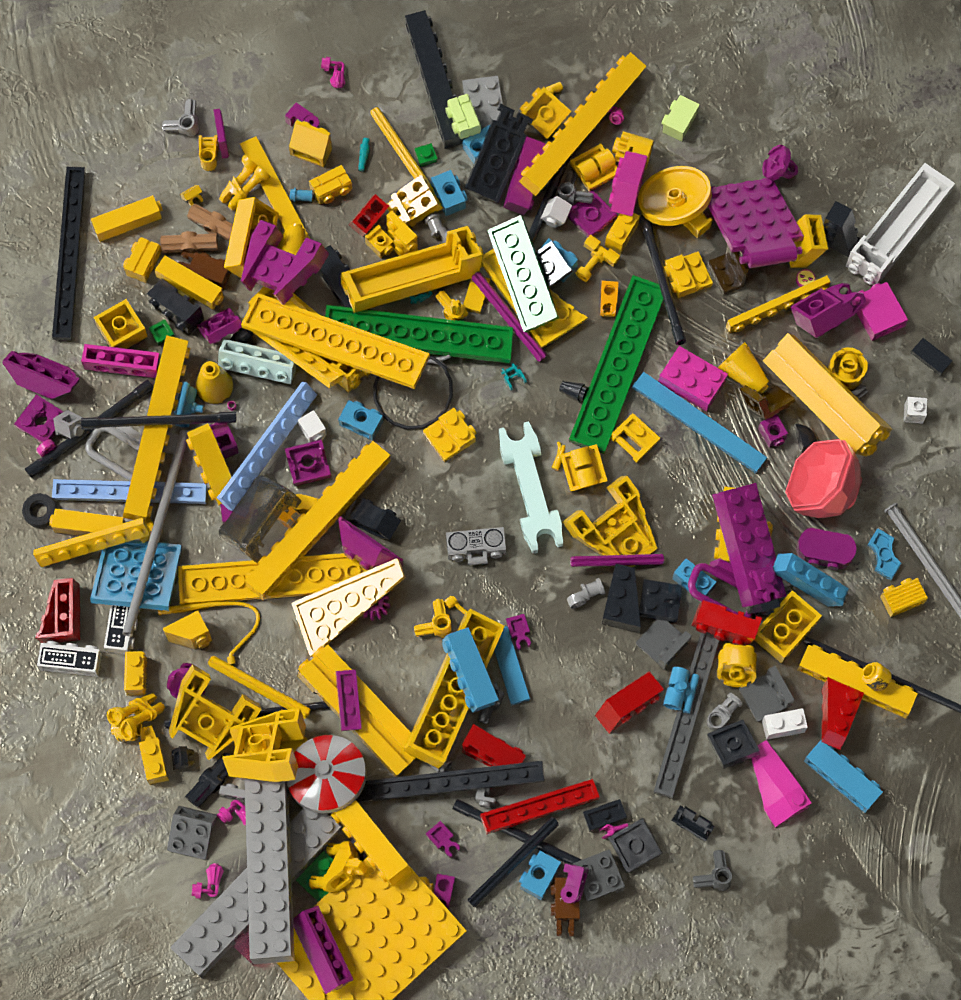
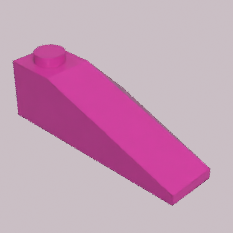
[751,740,811,828]

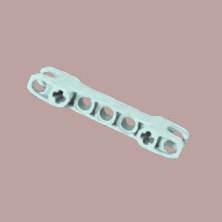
[499,421,563,554]

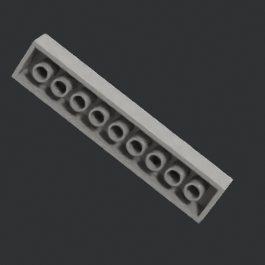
[245,778,295,964]
[170,808,342,979]

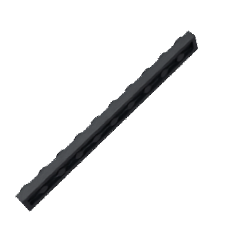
[52,167,86,341]
[356,761,545,803]

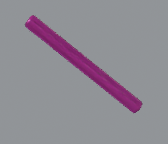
[472,272,547,362]

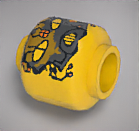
[862,662,892,691]

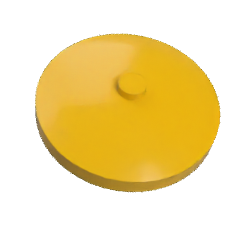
[638,166,712,226]

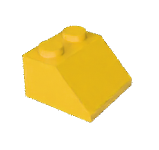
[163,611,212,649]

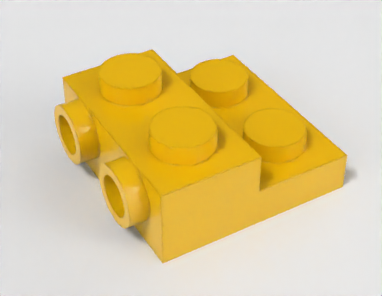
[520,86,571,139]
[386,211,418,256]
[663,251,713,298]
[423,408,477,462]

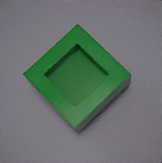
[414,143,437,167]
[149,319,175,346]

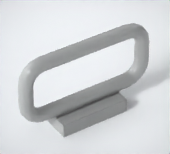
[85,427,142,481]

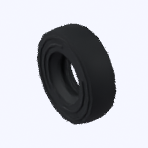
[22,493,57,528]

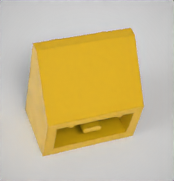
[289,120,332,168]

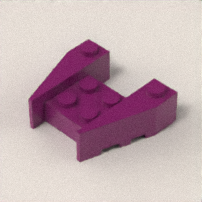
[241,220,329,305]

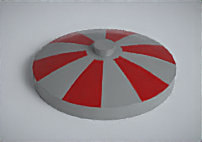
[287,735,367,813]

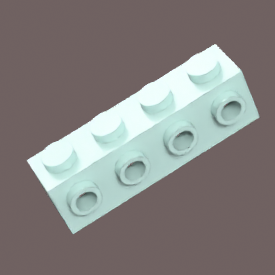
[218,339,296,384]

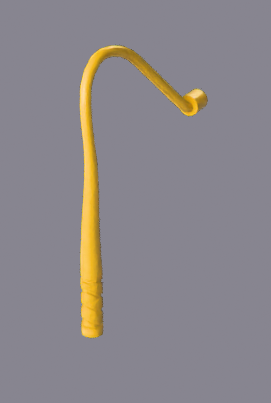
[158,602,260,665]

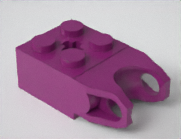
[791,283,866,338]

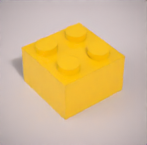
[94,299,148,349]

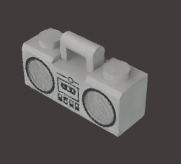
[446,527,506,565]

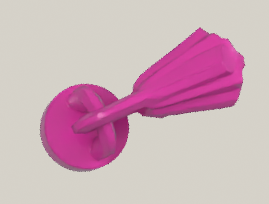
[321,56,346,89]
[608,106,624,125]
[217,800,246,825]
[191,863,224,899]

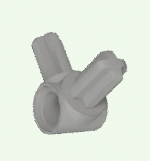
[162,99,199,137]

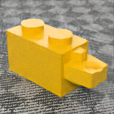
[139,726,169,785]

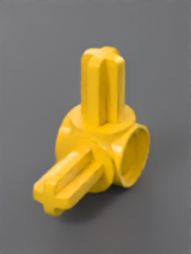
[436,291,468,321]
[414,599,452,638]

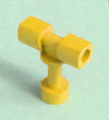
[575,235,621,282]

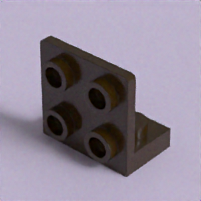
[708,245,748,295]
[740,385,796,420]

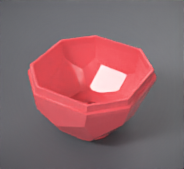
[785,439,862,518]

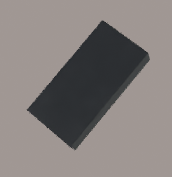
[911,338,953,376]

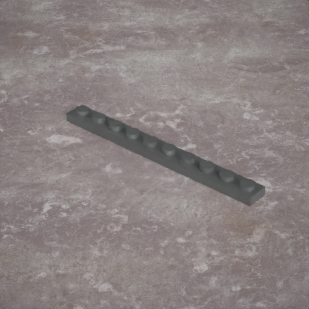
[653,632,719,799]

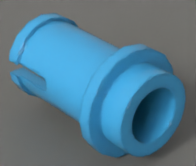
[290,187,313,202]

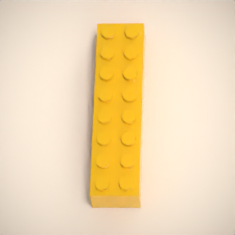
[403,609,505,769]

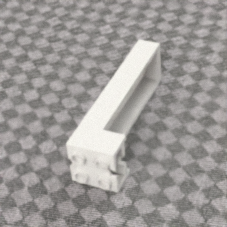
[846,163,955,285]

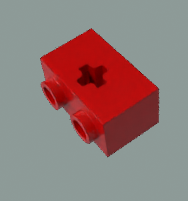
[349,194,389,237]

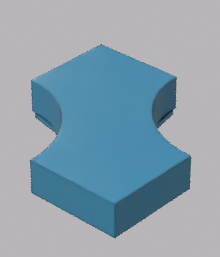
[867,528,902,581]

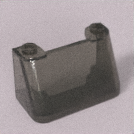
[219,475,302,563]

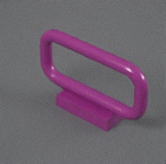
[688,558,754,618]

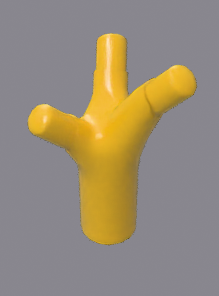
[551,442,566,471]

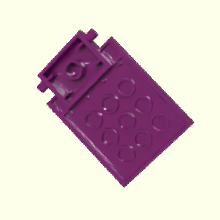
[708,178,804,268]

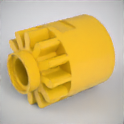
[612,131,654,170]

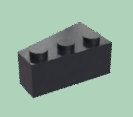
[823,201,860,257]
[147,279,204,335]
[602,564,641,633]

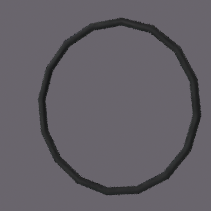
[373,355,453,429]

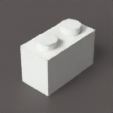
[762,708,808,740]

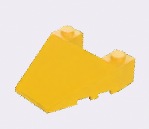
[562,475,657,567]

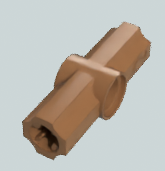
[187,204,233,241]
[160,231,218,254]

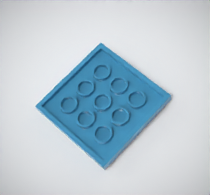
[90,540,182,611]

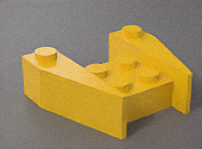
[169,664,262,760]
[222,708,306,782]

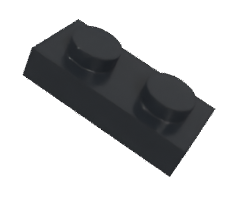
[746,599,780,616]
[582,799,627,832]

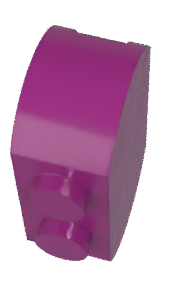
[796,528,856,571]

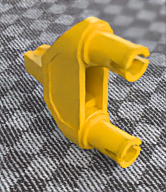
[309,841,367,892]

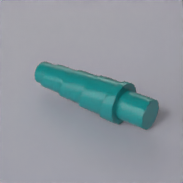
[358,138,370,172]

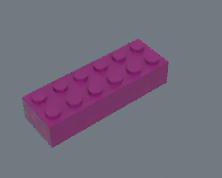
[712,483,787,608]

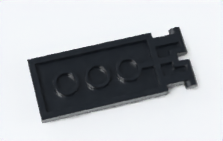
[464,103,533,203]

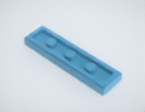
[494,626,530,706]

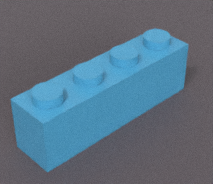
[773,553,849,607]
[442,627,499,713]
[804,740,883,813]

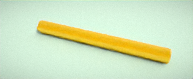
[371,107,434,191]
[208,656,311,719]

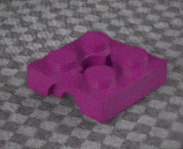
[197,308,242,344]
[14,394,66,443]
[285,440,331,487]

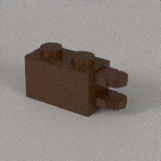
[178,251,231,291]
[551,878,580,936]

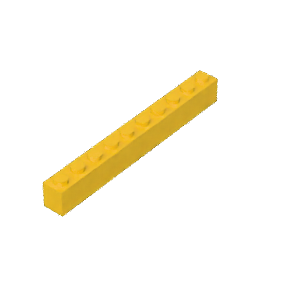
[519,52,646,196]
[122,335,191,521]
[245,441,391,601]
[280,736,411,887]

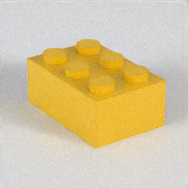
[754,591,822,664]

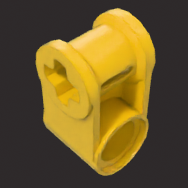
[199,135,219,171]

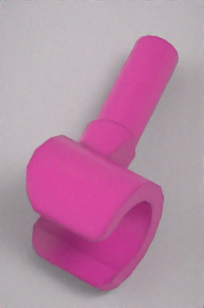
[600,823,628,839]

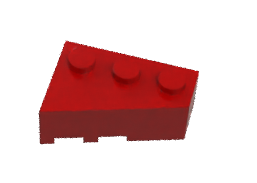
[35,578,80,643]
[691,600,762,646]
[595,671,664,734]
[822,677,864,750]
[462,724,526,767]

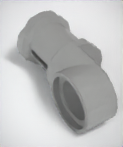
[424,214,449,243]
[567,578,605,609]
[707,693,742,731]

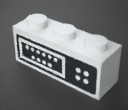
[104,605,140,655]
[37,641,102,677]

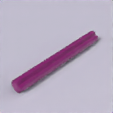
[570,554,664,567]

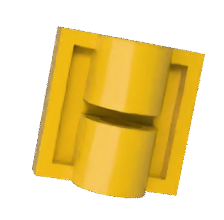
[570,144,617,192]
[560,444,607,492]

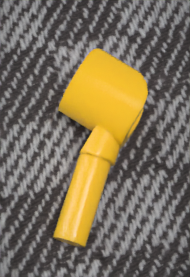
[444,596,467,615]

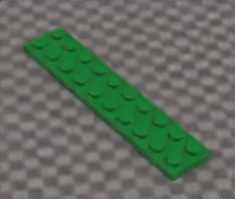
[569,275,663,454]
[325,305,513,363]

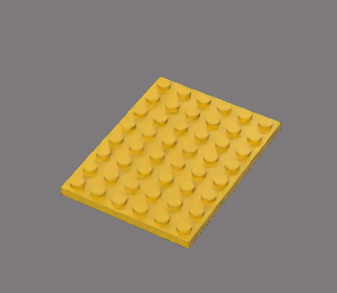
[277,855,467,1000]

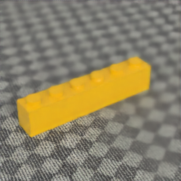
[797,645,918,719]

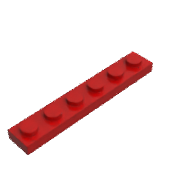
[480,779,600,835]

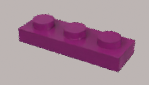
[335,669,361,731]

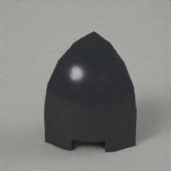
[794,424,817,453]

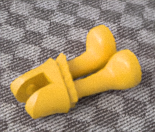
[219,155,271,211]
[107,693,165,740]

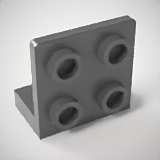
[636,619,692,669]
[739,666,794,722]
[167,806,217,859]
[573,849,625,901]

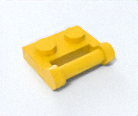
[610,413,660,463]

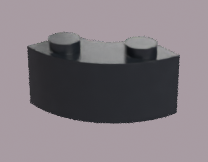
[344,498,401,540]

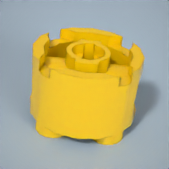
[828,347,868,390]
[717,643,757,687]

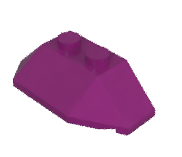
[2,351,80,399]
[338,516,404,571]

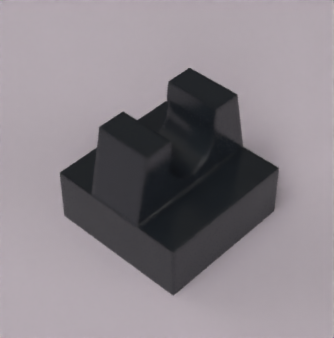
[172,746,195,770]

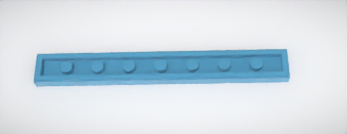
[632,372,767,474]

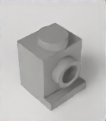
[53,410,85,439]

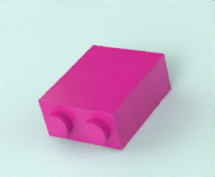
[852,282,908,341]

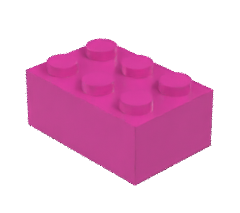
[609,151,647,216]
[658,346,728,412]

